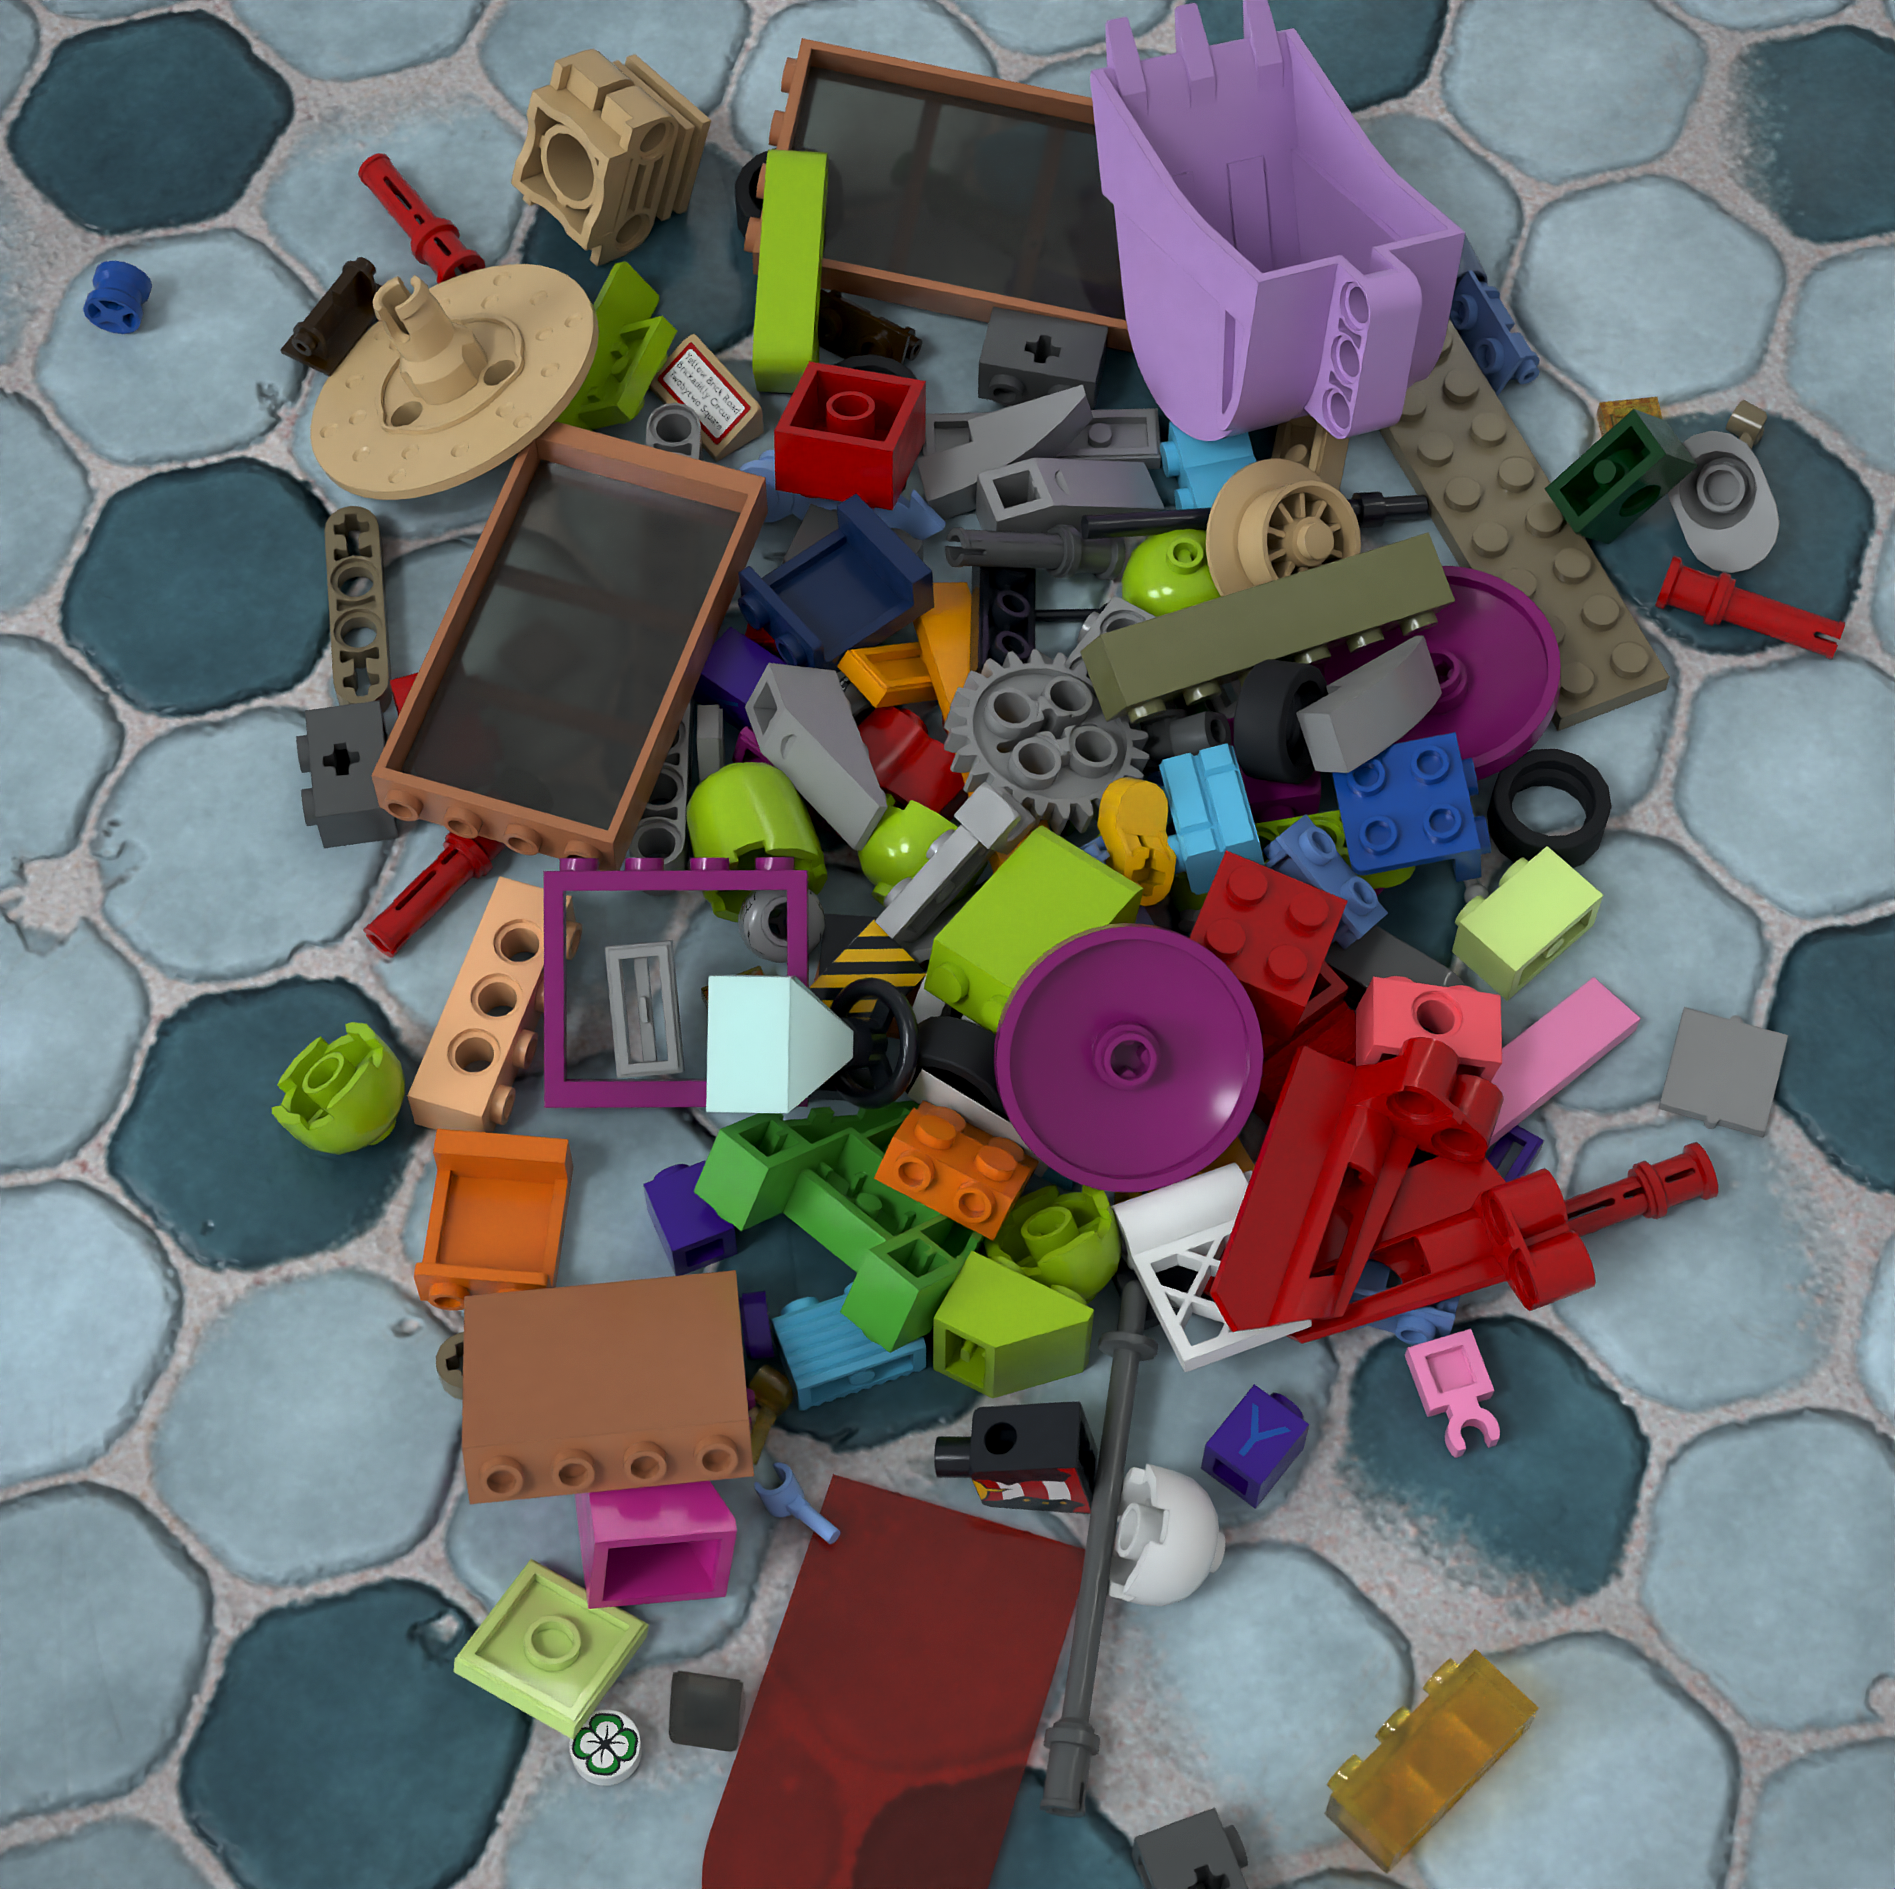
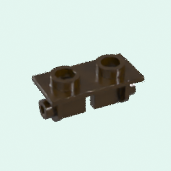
[281,257,381,377]
[818,289,922,365]

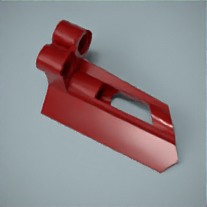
[1210,1037,1504,1332]
[1203,1156,1596,1344]

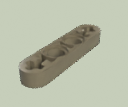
[324,506,392,713]

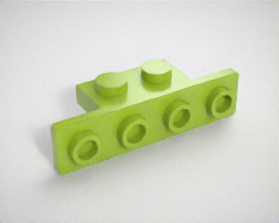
[555,261,677,431]

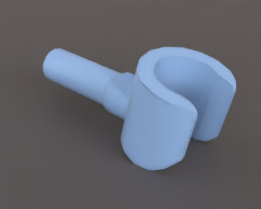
[754,1462,841,1544]

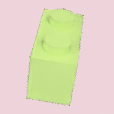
[1452,846,1603,1001]

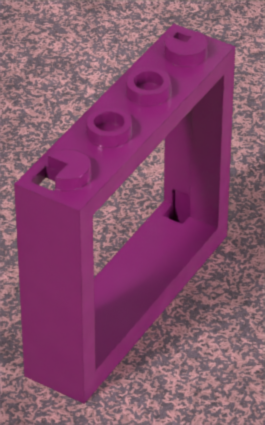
[543,857,809,1108]

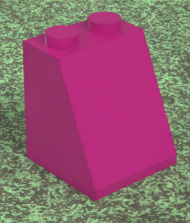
[574,1481,737,1609]

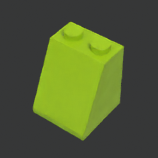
[924,825,1144,1035]

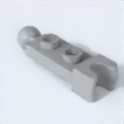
[852,782,1037,945]

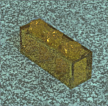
[1324,1649,1539,1875]

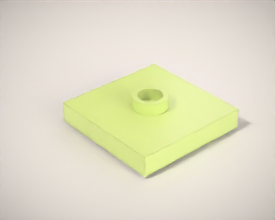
[454,1559,649,1740]

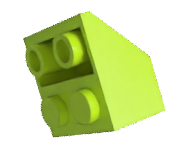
[933,1251,1094,1399]

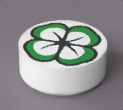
[570,1710,642,1786]

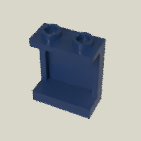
[738,494,934,672]

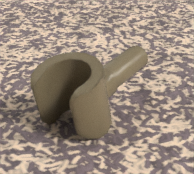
[1726,400,1767,450]

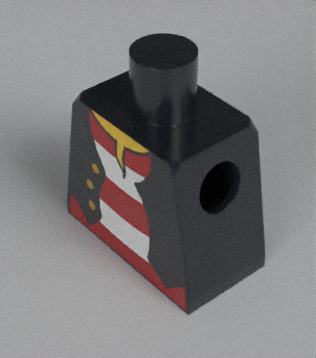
[934,1402,1098,1514]

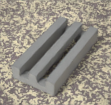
[605,940,685,1078]

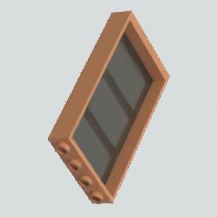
[744,38,1134,353]
[371,421,768,871]

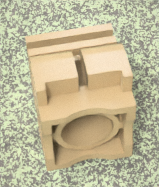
[511,49,711,266]

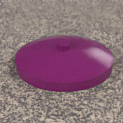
[1315,566,1561,781]
[994,923,1263,1192]

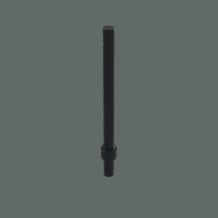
[1081,491,1428,540]

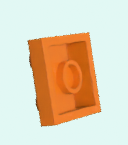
[874,1100,1039,1241]

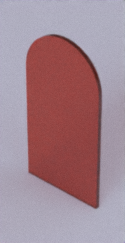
[702,1474,1085,1889]

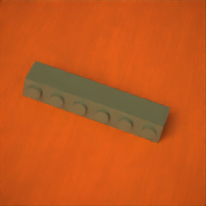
[1080,532,1455,724]

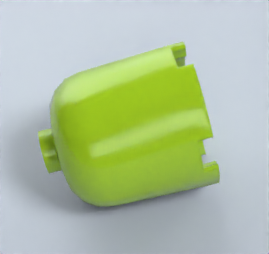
[686,762,828,922]

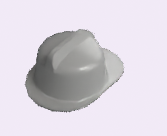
[1668,431,1780,573]

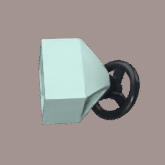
[706,974,920,1113]

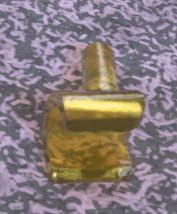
[748,1365,793,1466]

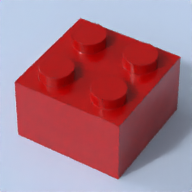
[774,361,926,511]
[1189,850,1348,1042]

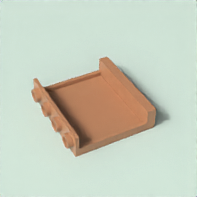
[462,1270,754,1504]

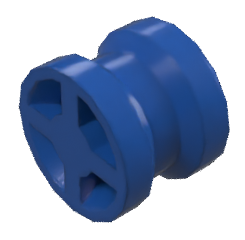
[83,261,152,334]

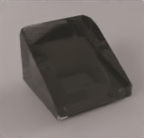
[668,1670,746,1752]

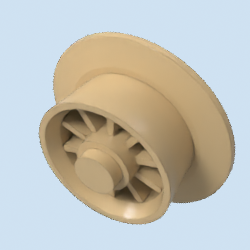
[1206,458,1361,597]

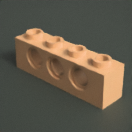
[407,876,582,1133]

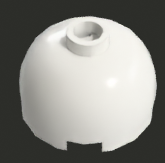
[1107,1464,1225,1607]

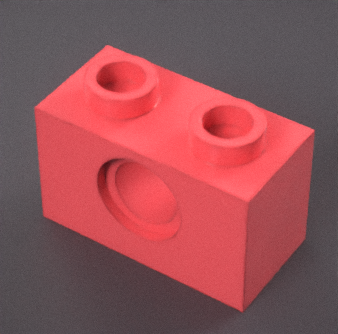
[1356,976,1502,1082]

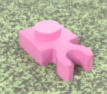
[1405,1329,1500,1458]

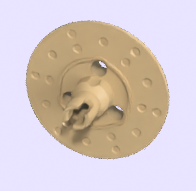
[310,264,599,500]

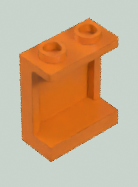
[413,1128,574,1311]

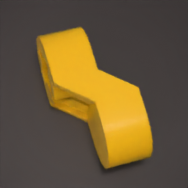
[1097,777,1177,906]

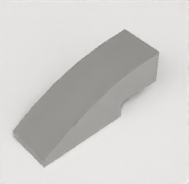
[916,385,1093,520]
[1296,636,1442,773]

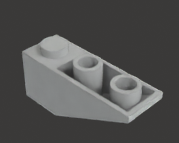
[976,457,1165,533]
[745,663,888,851]

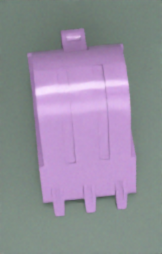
[1090,0,1465,441]

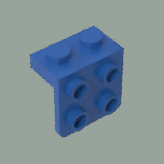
[1332,732,1491,882]

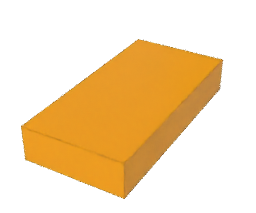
[837,641,938,708]

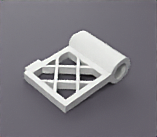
[1111,1162,1312,1373]

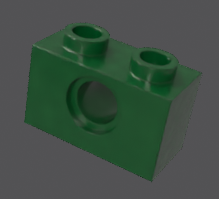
[1545,409,1698,544]

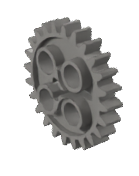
[944,649,1149,835]

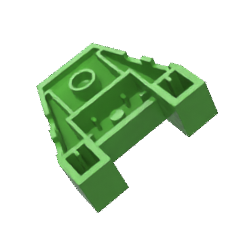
[693,1100,985,1353]

